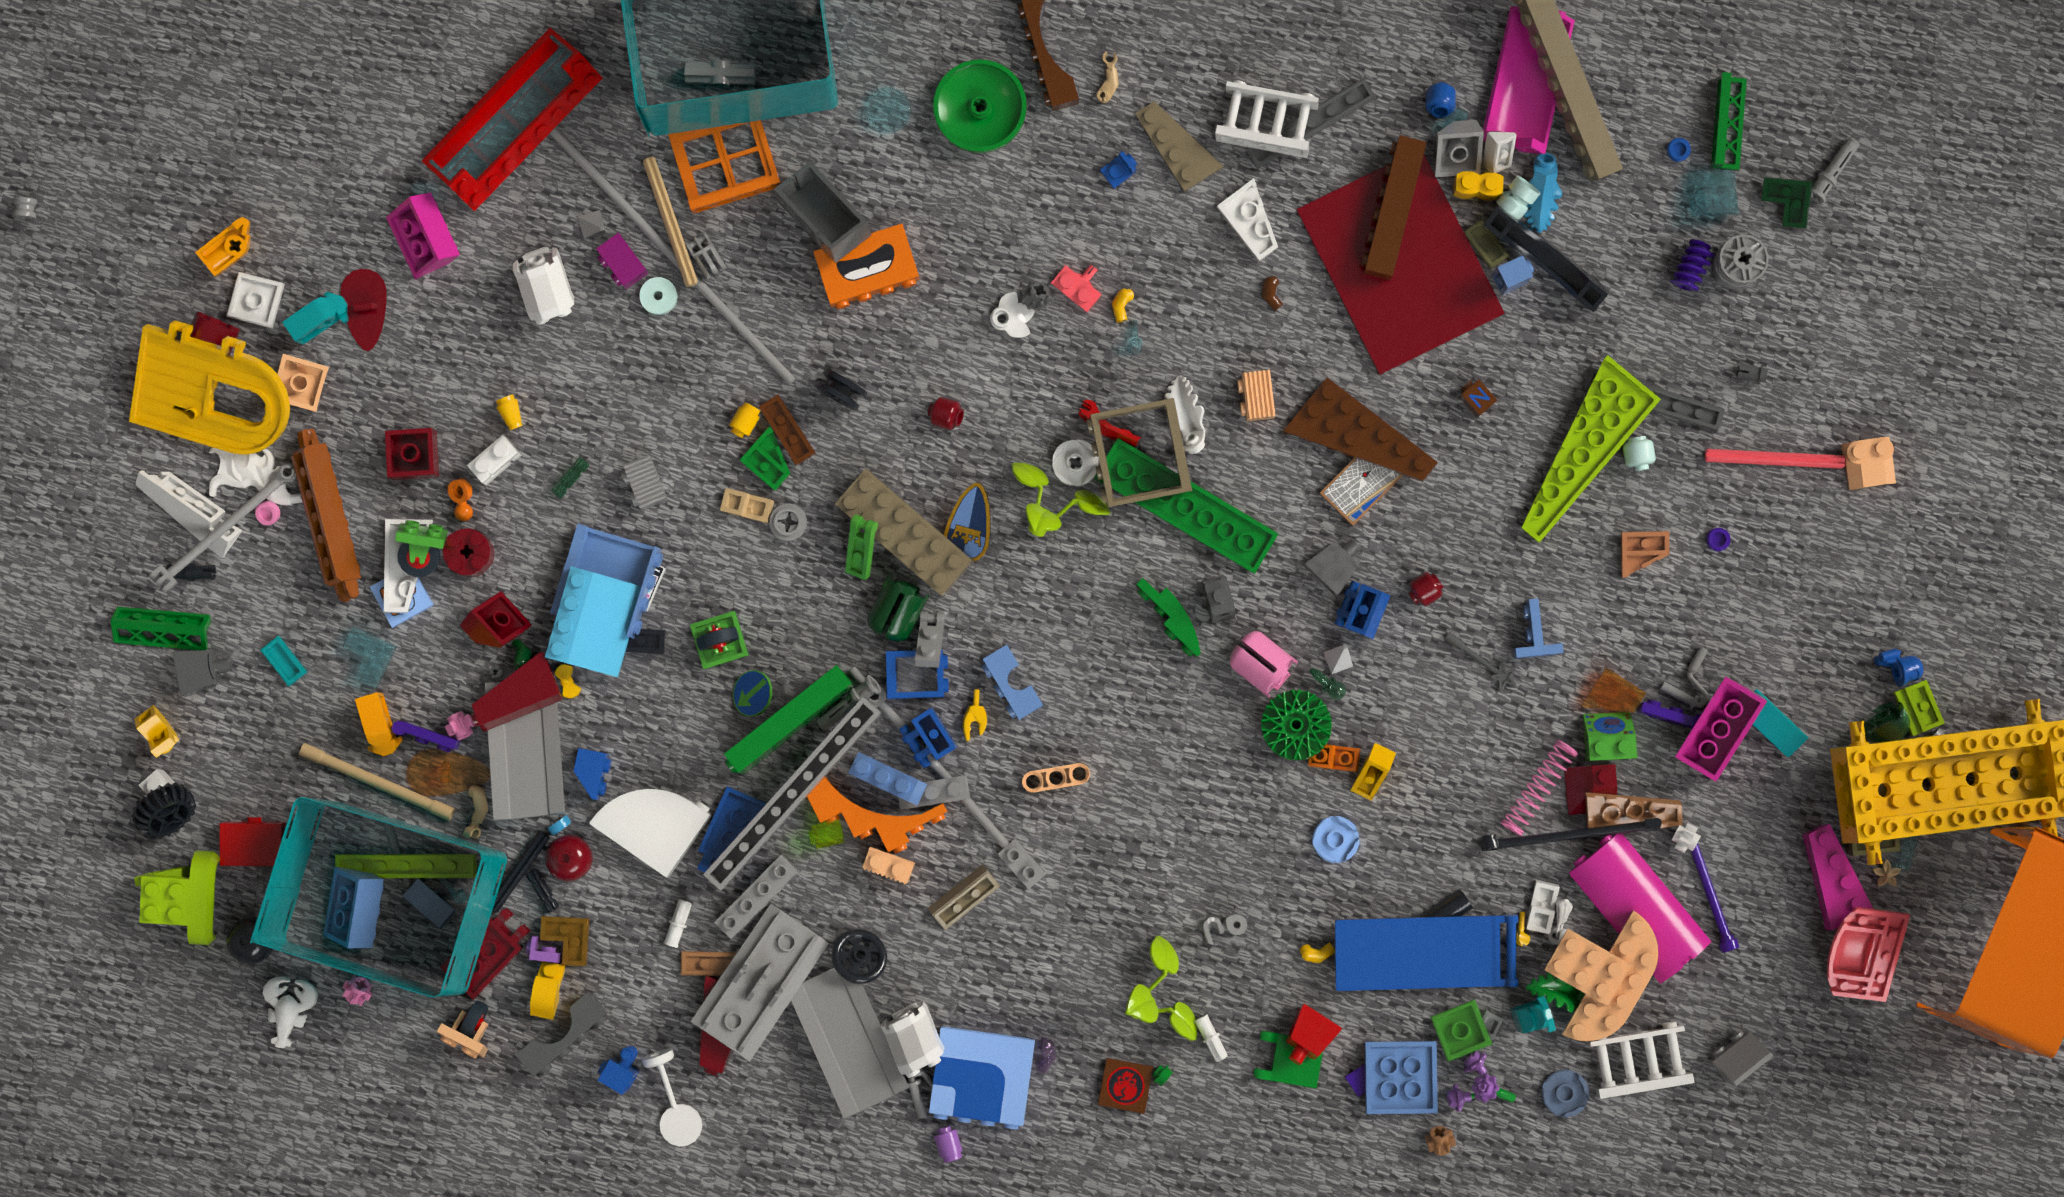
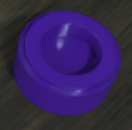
[1706,528,1731,552]

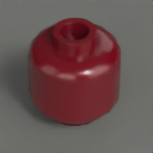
[928,397,964,430]
[1408,572,1444,607]

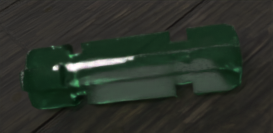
[552,457,589,498]

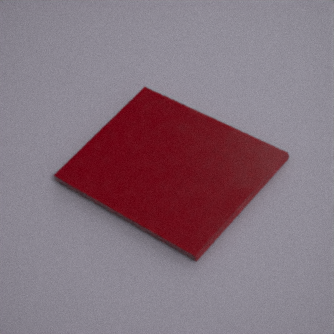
[1296,155,1505,376]

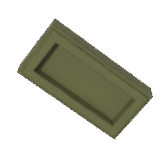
[1464,219,1510,270]

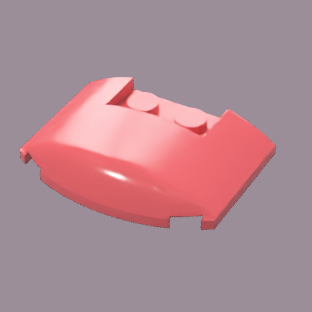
[1827,907,1910,1002]

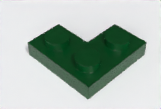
[1761,177,1812,229]

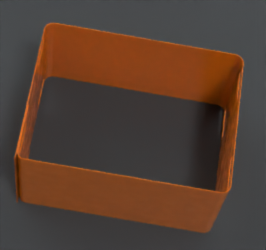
[1916,827,2064,1058]

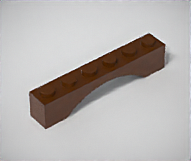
[1017,0,1079,111]

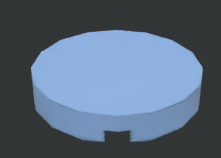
[1312,816,1359,863]

